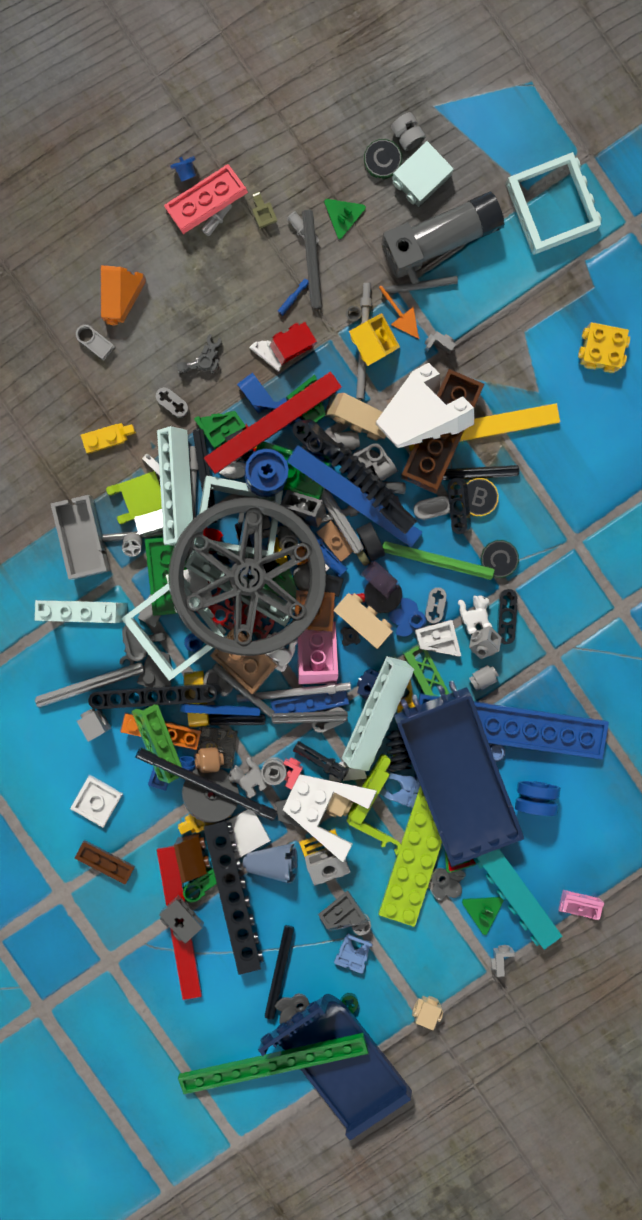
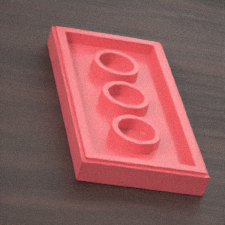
[164,164,248,234]

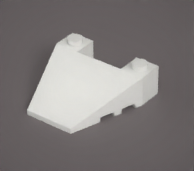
[376,363,474,448]

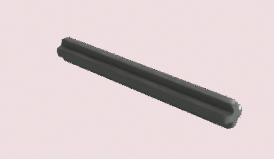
[302,210,322,309]

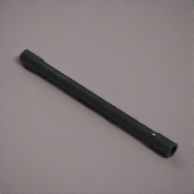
[135,747,277,821]

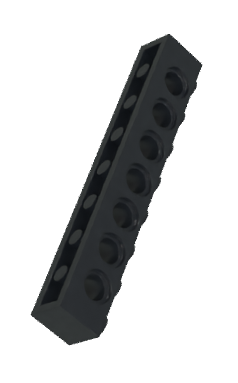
[203,819,264,975]

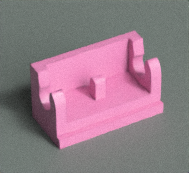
[558,890,604,920]

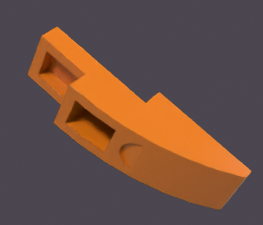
[120,713,201,750]

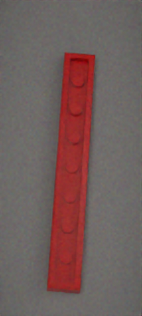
[204,372,342,475]
[157,846,202,1000]

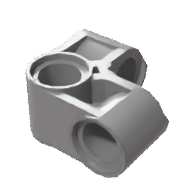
[353,444,398,482]

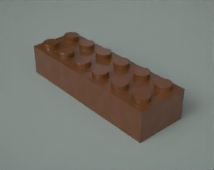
[401,369,484,494]

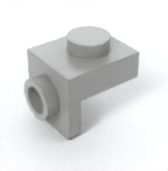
[424,331,456,355]
[491,945,515,977]

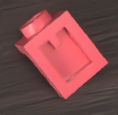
[283,757,303,790]

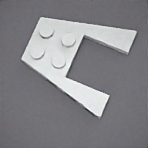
[283,774,377,862]

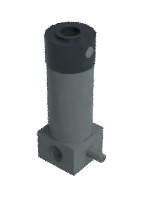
[381,191,505,284]

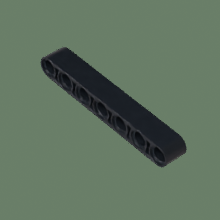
[88,683,222,709]

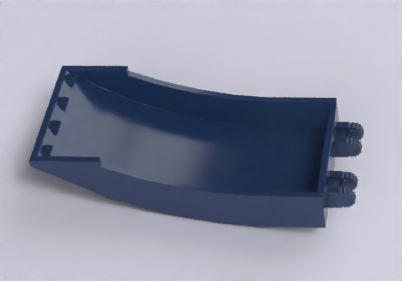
[394,681,524,867]

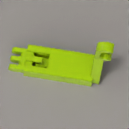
[346,754,402,855]

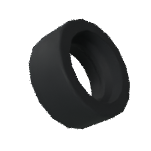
[356,523,385,561]

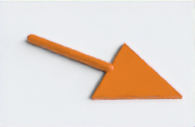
[379,286,419,339]

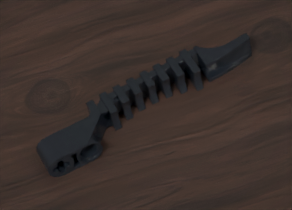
[293,419,417,534]

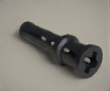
[293,741,350,782]

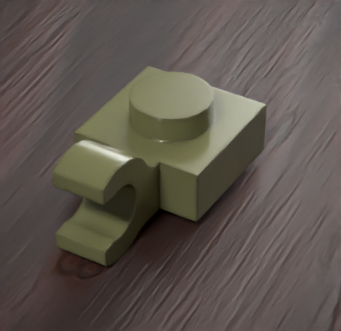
[252,191,277,229]

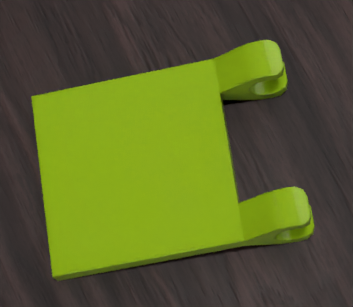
[106,471,162,524]

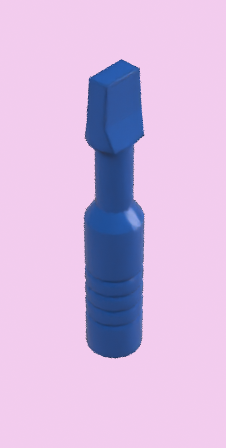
[277,279,309,316]

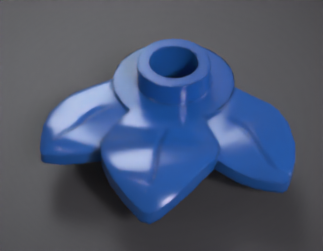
[388,598,426,636]

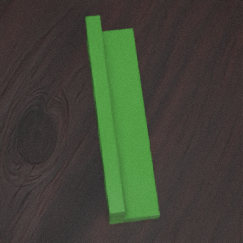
[403,646,450,697]
[132,704,182,783]

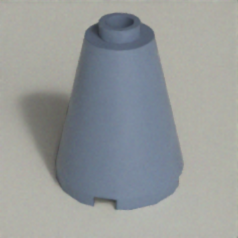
[243,844,297,883]

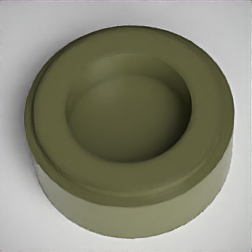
[356,550,371,566]

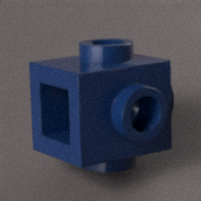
[357,668,379,700]

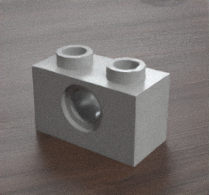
[77,708,111,742]
[305,849,350,886]

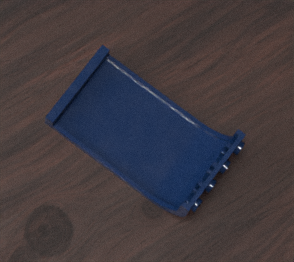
[258,994,412,1140]

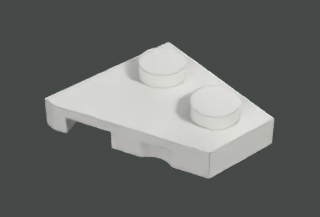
[415,620,461,656]

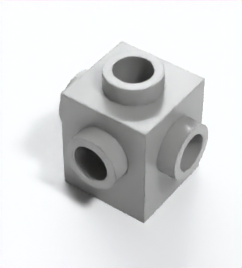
[469,626,502,659]

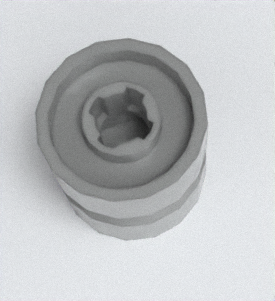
[391,112,426,151]
[261,757,287,785]

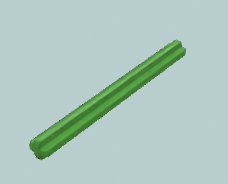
[383,541,494,580]

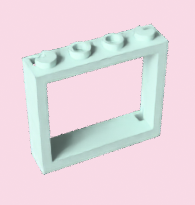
[505,152,601,255]
[194,476,283,558]
[121,577,226,681]
[35,600,127,623]

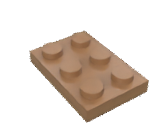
[210,627,279,694]

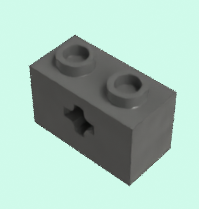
[280,490,326,528]
[159,895,204,943]

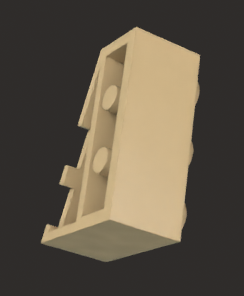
[325,393,386,441]
[333,593,393,649]

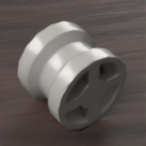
[122,533,142,557]
[352,913,371,935]

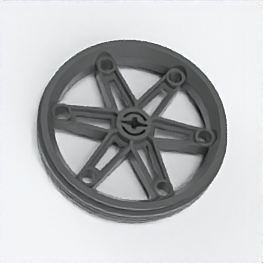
[168,498,326,656]

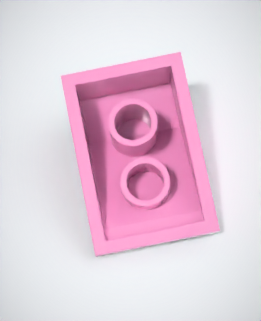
[298,622,338,684]

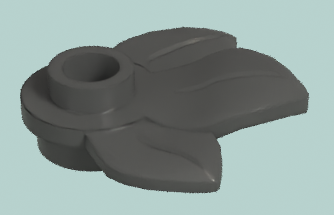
[431,868,466,901]
[275,994,309,1024]

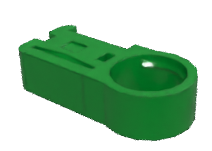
[183,868,217,902]

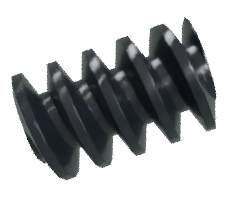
[385,730,412,770]

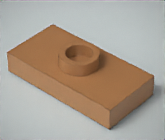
[316,520,353,562]

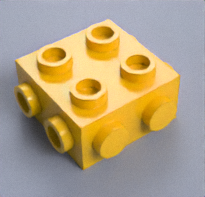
[578,322,630,373]

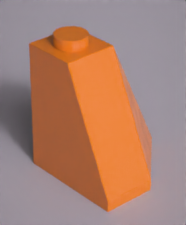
[101,265,146,325]

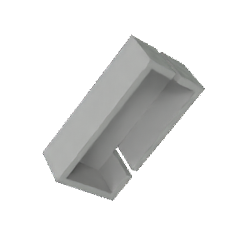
[51,495,110,580]

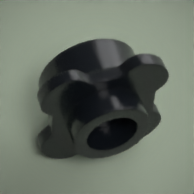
[340,627,361,646]

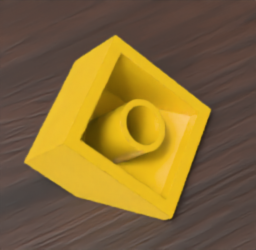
[349,313,400,366]

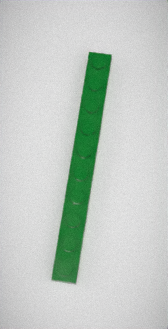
[178,1033,368,1094]

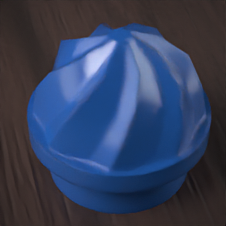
[184,633,204,652]
[179,756,195,772]

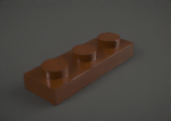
[74,840,135,885]

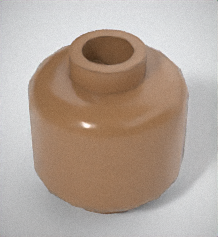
[195,747,224,773]

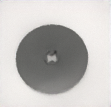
[182,769,239,823]

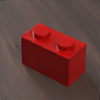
[269,322,317,365]

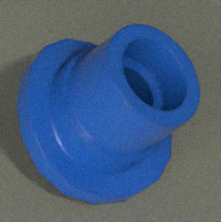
[170,156,196,182]

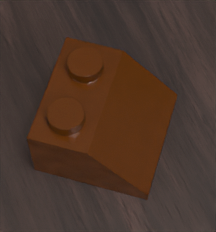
[174,833,211,883]

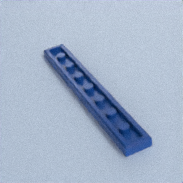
[287,445,422,548]

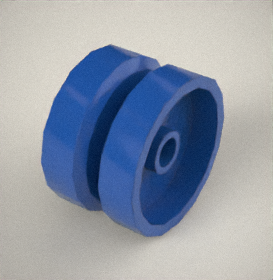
[245,449,289,498]
[515,781,561,816]

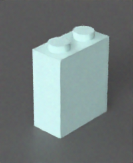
[392,141,454,207]

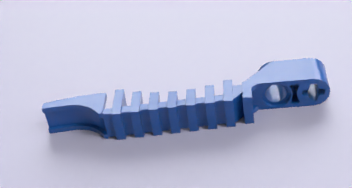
[237,373,333,469]

